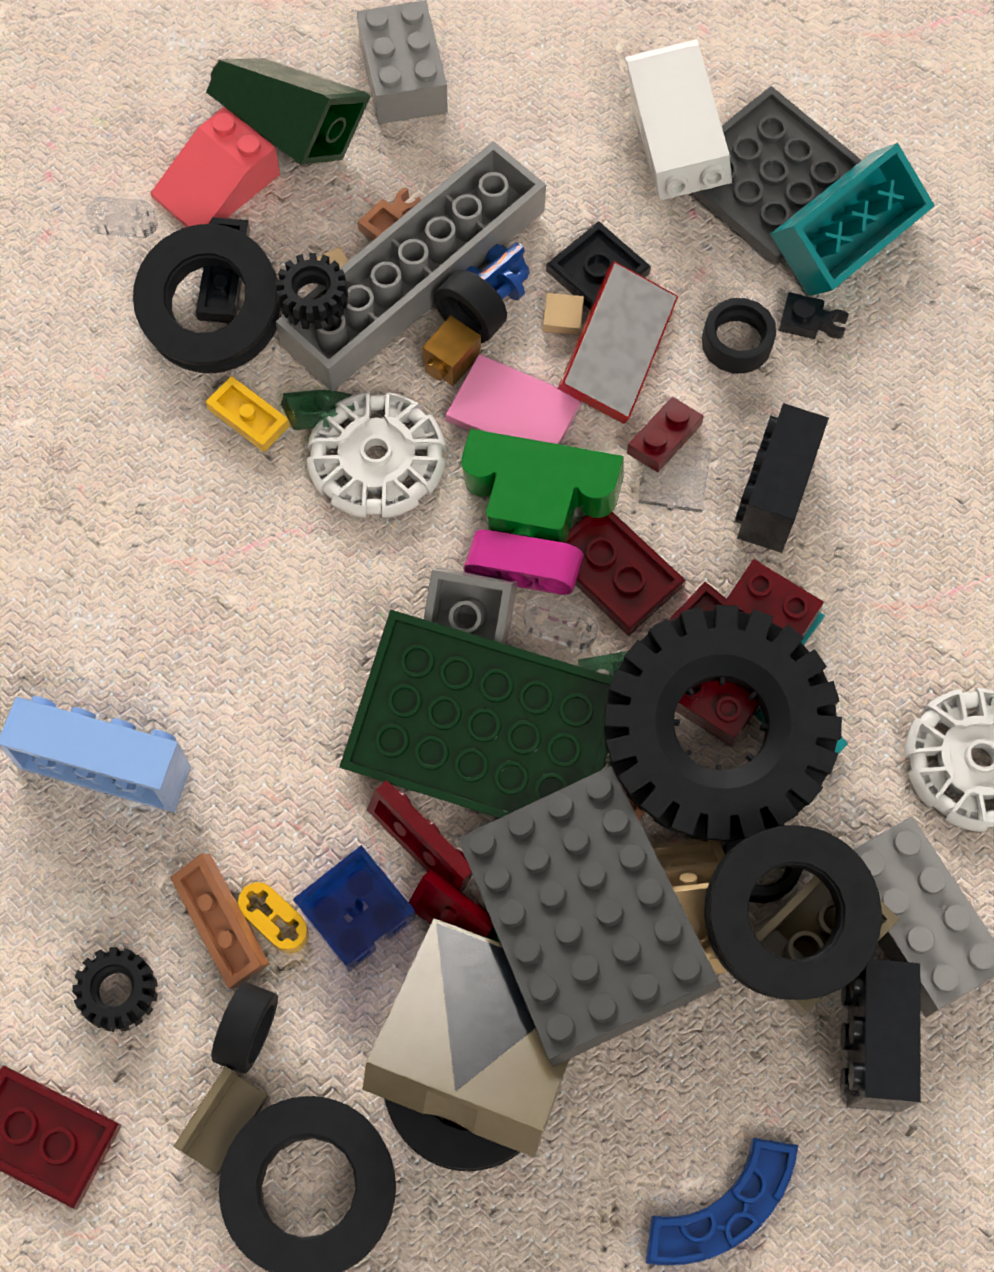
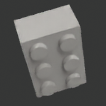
[357,0,448,124]

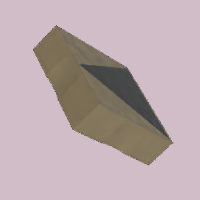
[362,918,571,1157]

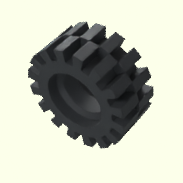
[276,253,348,330]
[72,947,158,1032]

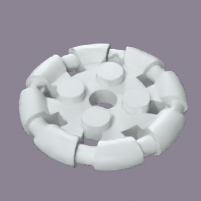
[306,391,446,519]
[905,688,994,832]

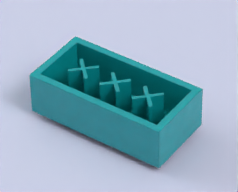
[770,142,935,296]

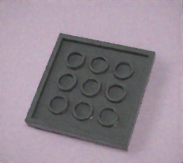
[691,86,862,265]

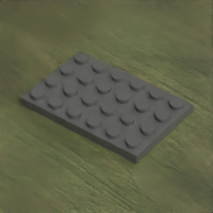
[458,765,721,1066]

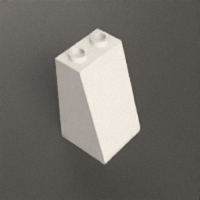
[626,39,732,201]

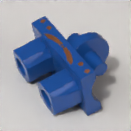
[466,242,530,301]

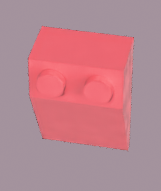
[150,107,280,227]

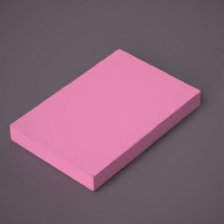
[446,354,582,445]

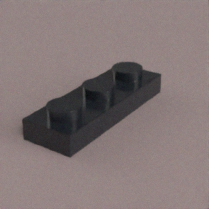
[196,217,250,323]

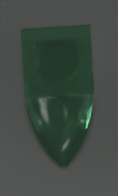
[281,390,354,431]

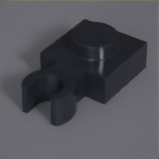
[779,292,849,339]

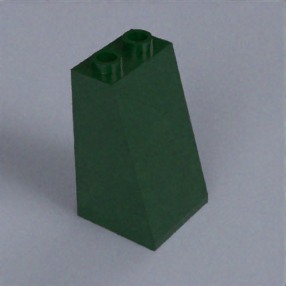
[206,58,371,165]

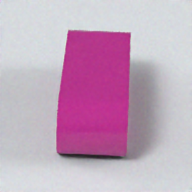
[463,530,584,595]

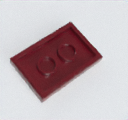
[566,512,686,636]
[0,1065,122,1210]

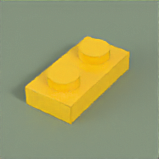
[205,376,290,452]

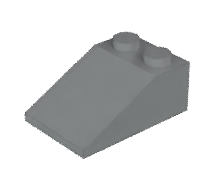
[424,568,518,644]

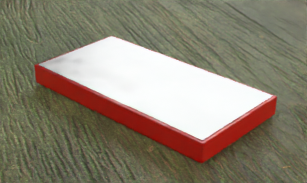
[557,261,679,424]

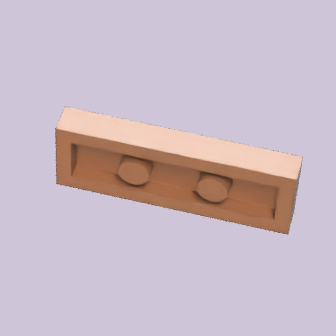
[170,854,270,989]

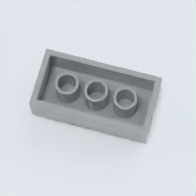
[853,816,994,1018]

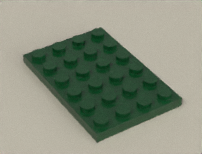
[339,609,614,818]

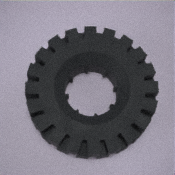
[604,605,842,842]

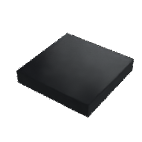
[546,221,651,310]

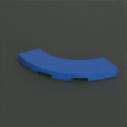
[645,1138,798,1266]

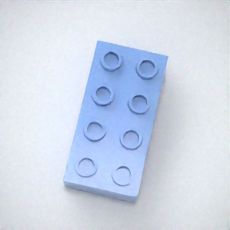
[0,696,191,813]

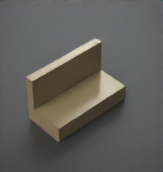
[173,1066,269,1175]

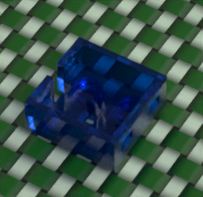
[293,845,416,973]

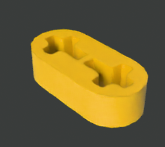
[238,882,309,954]

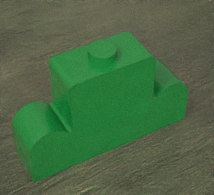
[461,429,624,543]

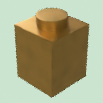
[422,315,481,386]

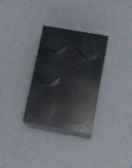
[734,403,829,553]
[840,959,921,1112]

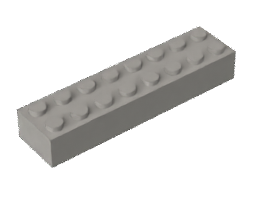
[276,141,546,392]

